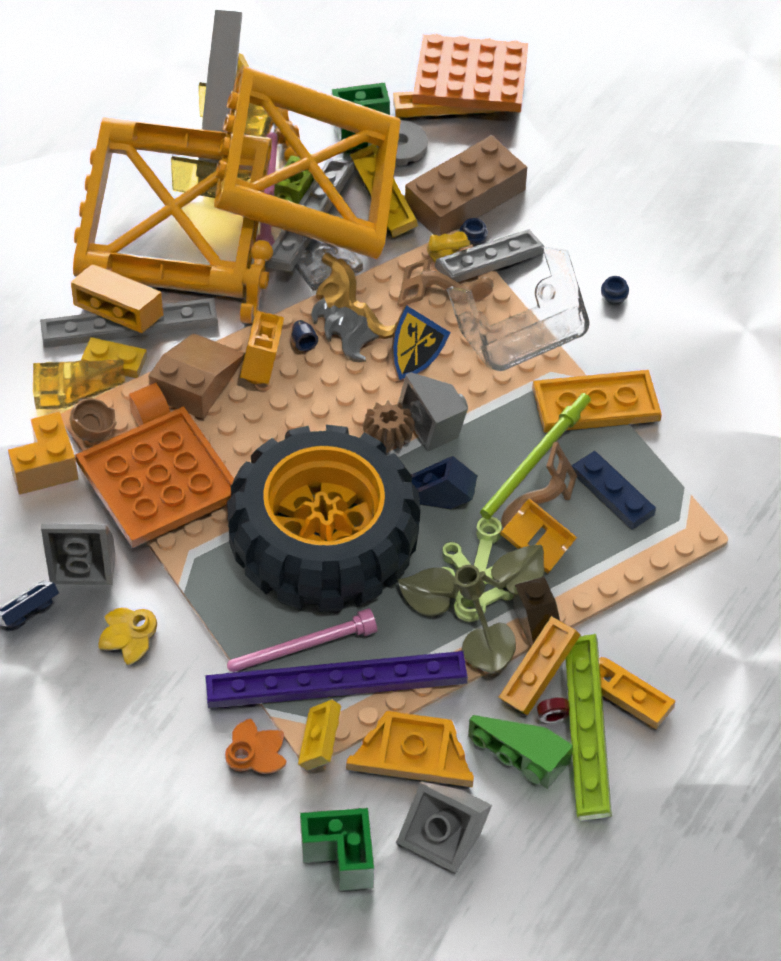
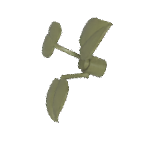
[399,545,544,673]

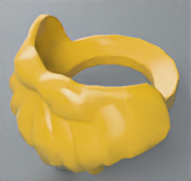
[427,231,470,262]

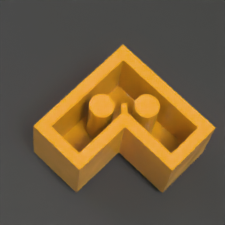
[8,412,79,495]

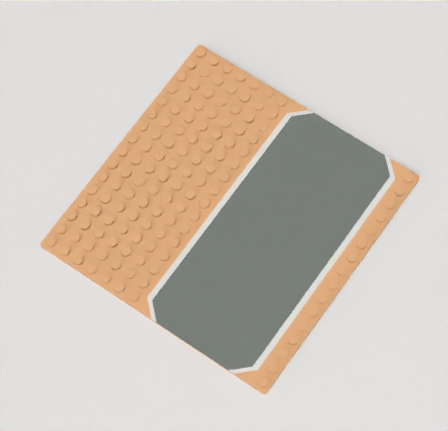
[61,230,728,759]

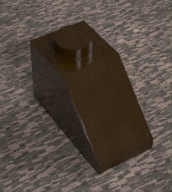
[512,577,560,647]

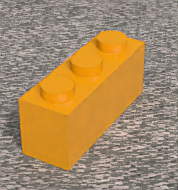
[70,264,164,333]

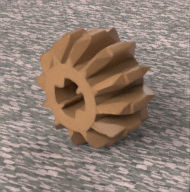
[363,400,415,452]

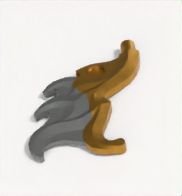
[311,252,397,362]

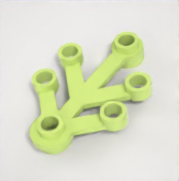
[442,517,513,622]

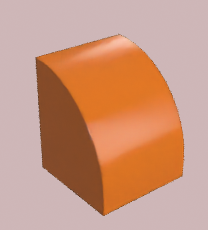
[129,383,170,426]

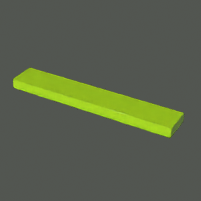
[565,634,612,821]

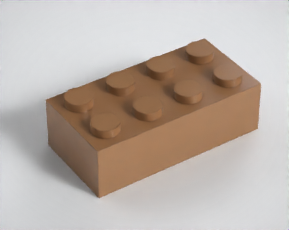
[405,135,527,236]

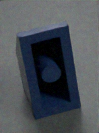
[411,456,478,509]

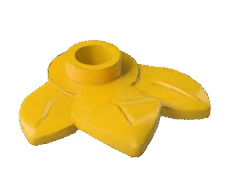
[98,607,157,665]

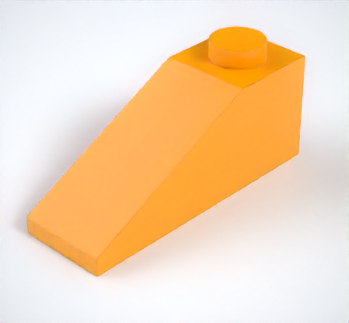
[240,310,284,384]

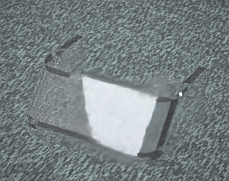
[447,246,590,371]

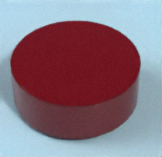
[537,697,570,723]

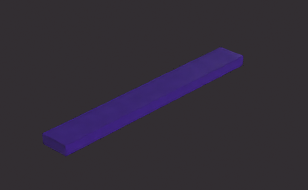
[205,651,468,708]

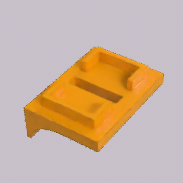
[499,498,577,573]

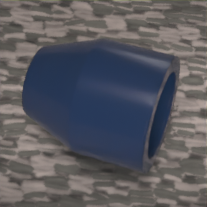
[292,320,318,351]

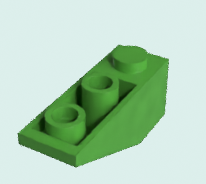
[468,715,573,789]

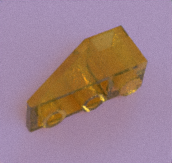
[33,359,125,410]

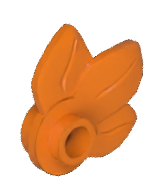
[225,718,287,774]

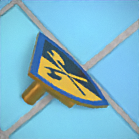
[392,305,451,380]

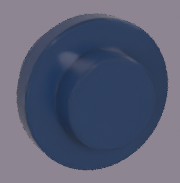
[460,218,488,244]
[600,275,630,303]

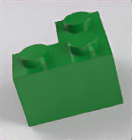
[331,82,390,150]
[300,808,374,891]

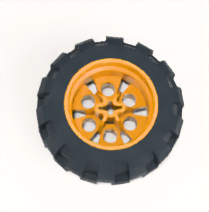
[227,424,421,612]

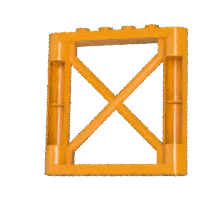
[214,65,401,259]
[73,117,272,299]

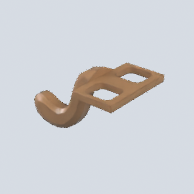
[397,258,494,307]
[501,442,577,529]

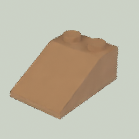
[148,333,245,419]

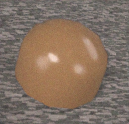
[70,398,117,443]

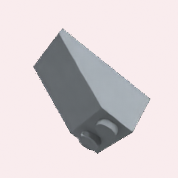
[41,524,116,585]

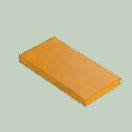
[532,370,662,433]

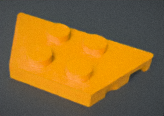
[346,711,474,788]

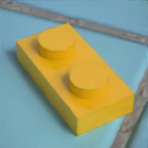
[81,337,147,378]
[298,699,342,770]

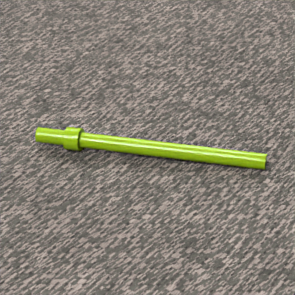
[480,393,591,520]

